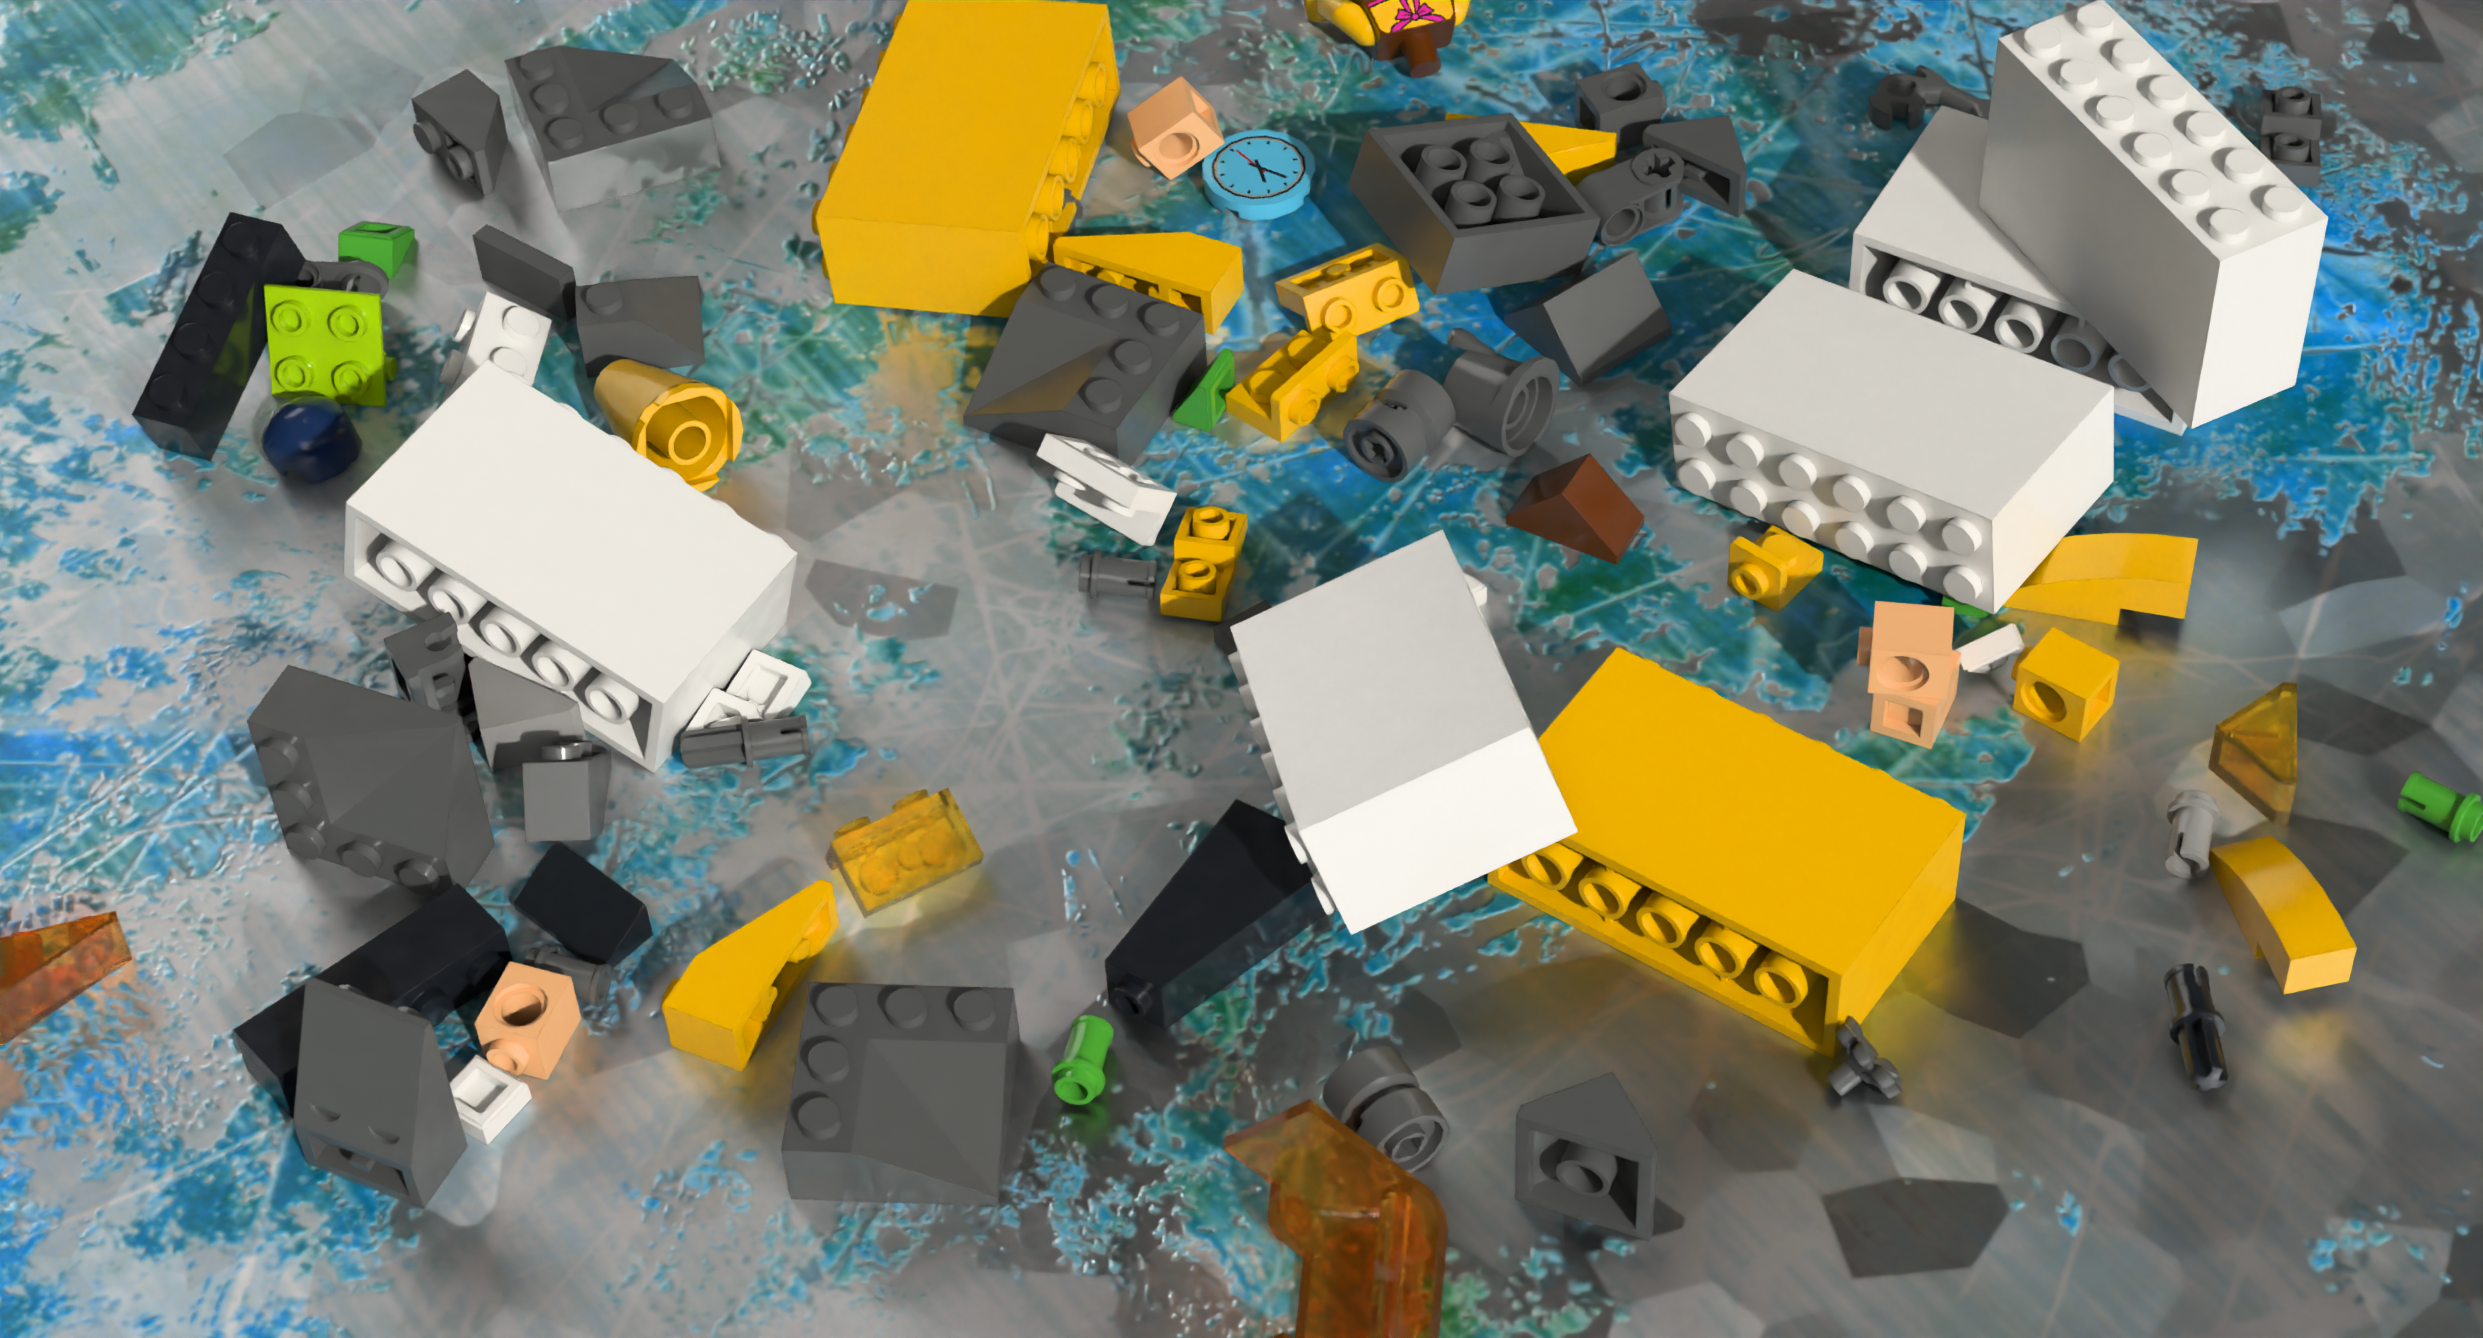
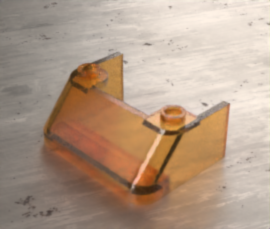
[1223,1099,1448,1338]

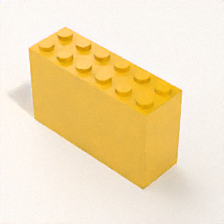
[811,0,1121,318]
[1487,646,1966,1060]

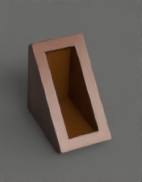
[1506,453,1644,565]

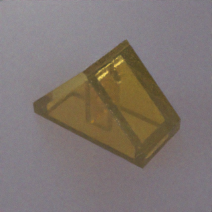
[2208,682,2297,825]

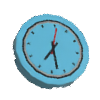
[1202,129,1316,221]

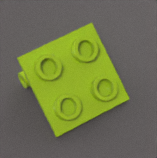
[264,284,397,407]

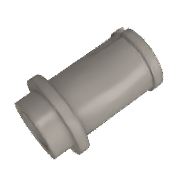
[2165,790,2221,879]

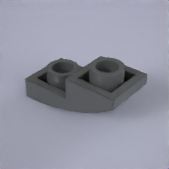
[2259,86,2322,188]

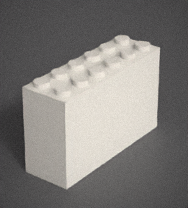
[1978,0,2328,429]
[1849,105,2188,436]
[1669,269,2114,615]
[344,359,798,773]
[1228,529,1578,935]

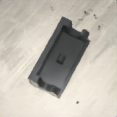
[383,612,481,743]

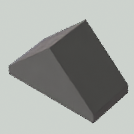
[1642,115,1747,218]

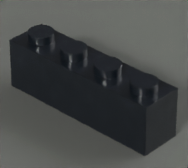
[132,212,306,461]
[233,883,513,1119]

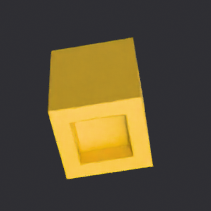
[2011,627,2120,743]

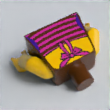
[1303,0,1471,78]

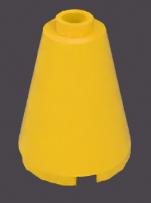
[594,359,743,492]

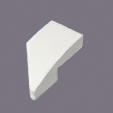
[685,649,812,731]

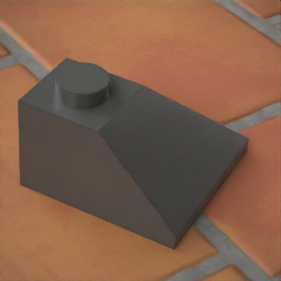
[575,276,705,378]

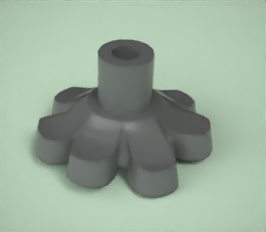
[1825,1016,1903,1099]

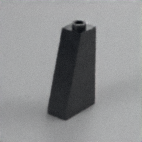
[1104,799,1326,1030]

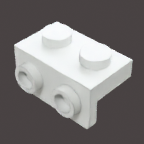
[439,291,552,405]

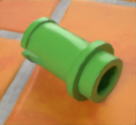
[2397,771,2483,843]
[1051,1015,1114,1105]

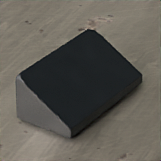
[514,841,653,969]

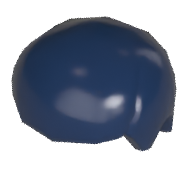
[261,396,362,484]

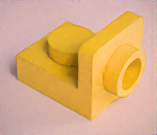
[1727,525,1824,613]

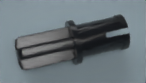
[2164,963,2229,1093]

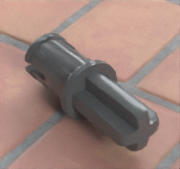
[680,714,811,769]

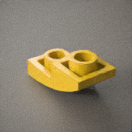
[1160,506,1248,622]

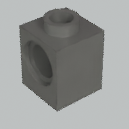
[1574,61,1667,152]

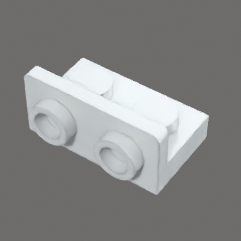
[1036,433,1177,546]

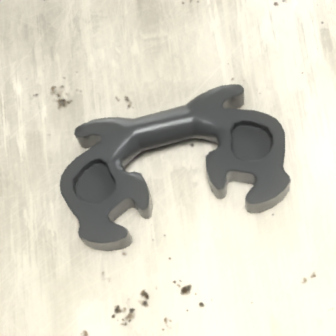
[1867,65,1991,131]

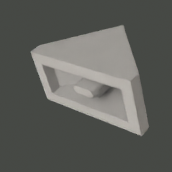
[468,656,587,771]

